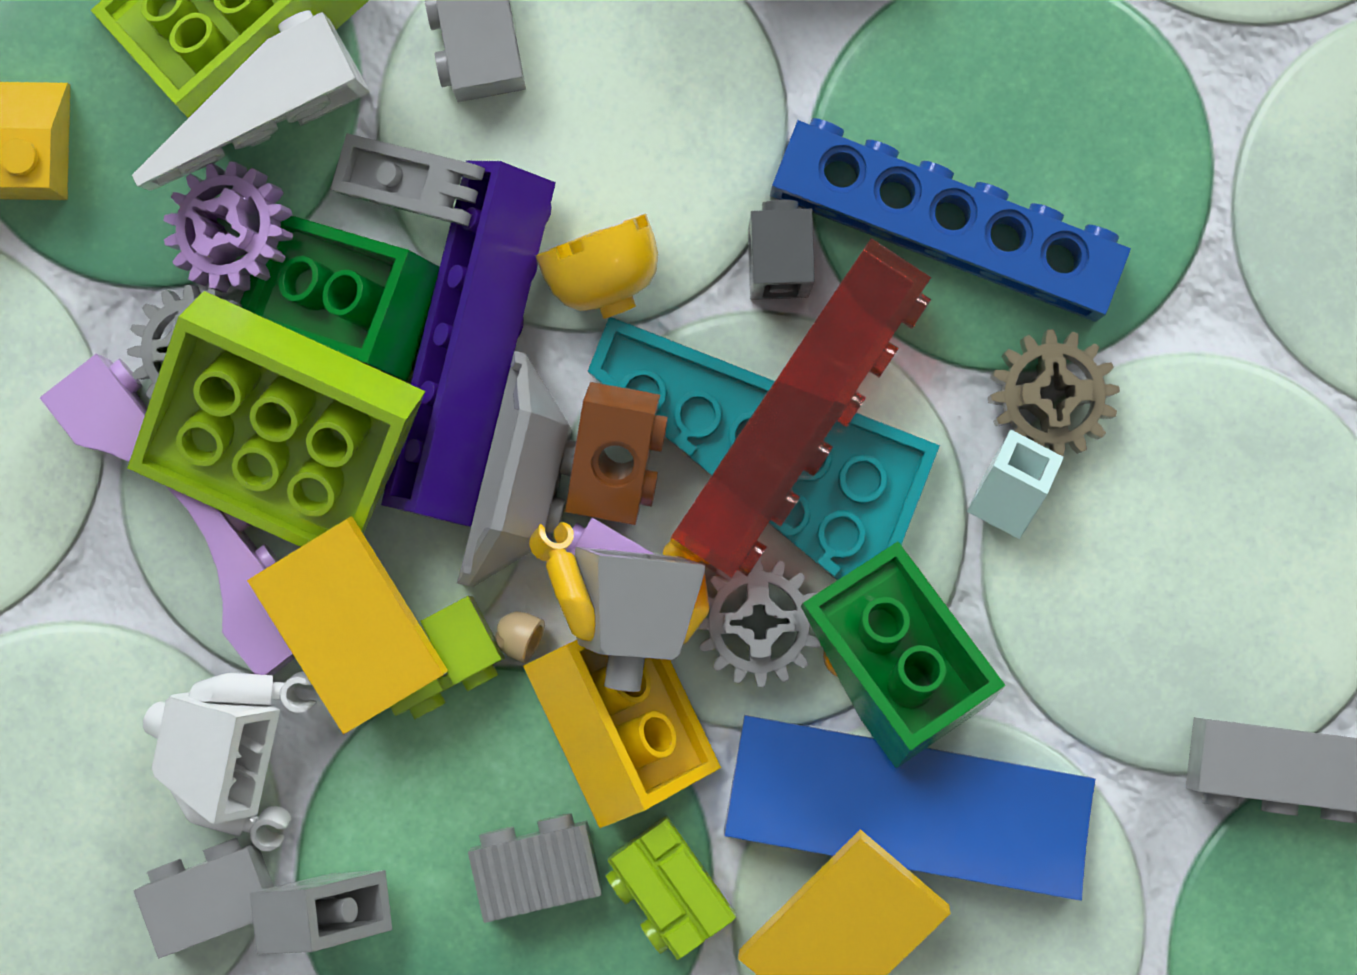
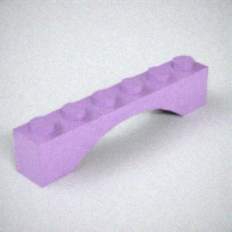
[40,354,295,675]

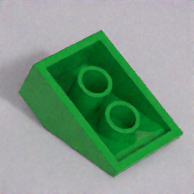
[240,216,440,381]
[801,541,1006,769]

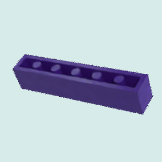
[381,160,556,527]

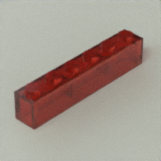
[670,238,932,582]

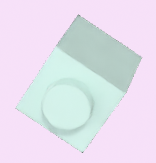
[967,429,1064,539]

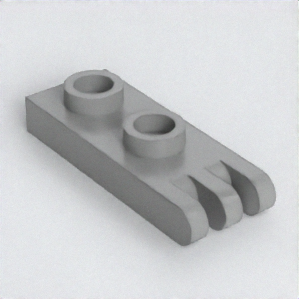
[330,133,485,227]

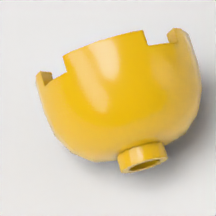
[535,214,658,319]

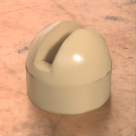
[495,611,545,663]

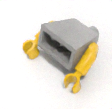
[529,522,710,692]

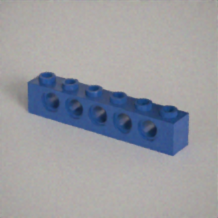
[770,118,1131,322]

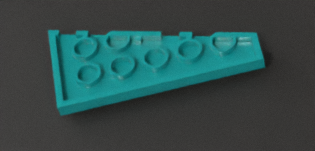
[588,317,940,580]

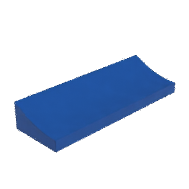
[724,715,1096,901]

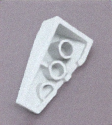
[132,10,370,191]

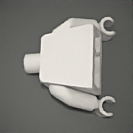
[143,671,317,851]

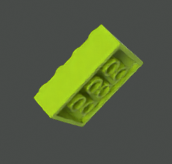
[90,0,369,118]
[127,291,426,547]

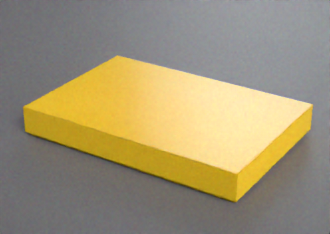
[247,516,448,735]
[738,829,950,975]

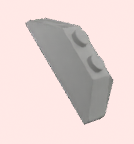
[457,351,576,587]

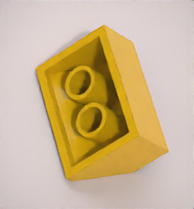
[0,82,71,200]
[523,640,721,828]

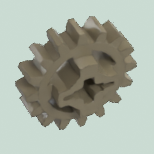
[987,329,1120,456]

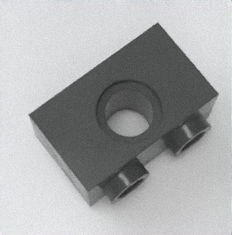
[748,200,815,300]

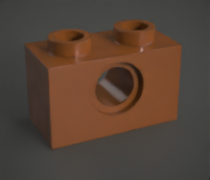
[565,382,668,525]

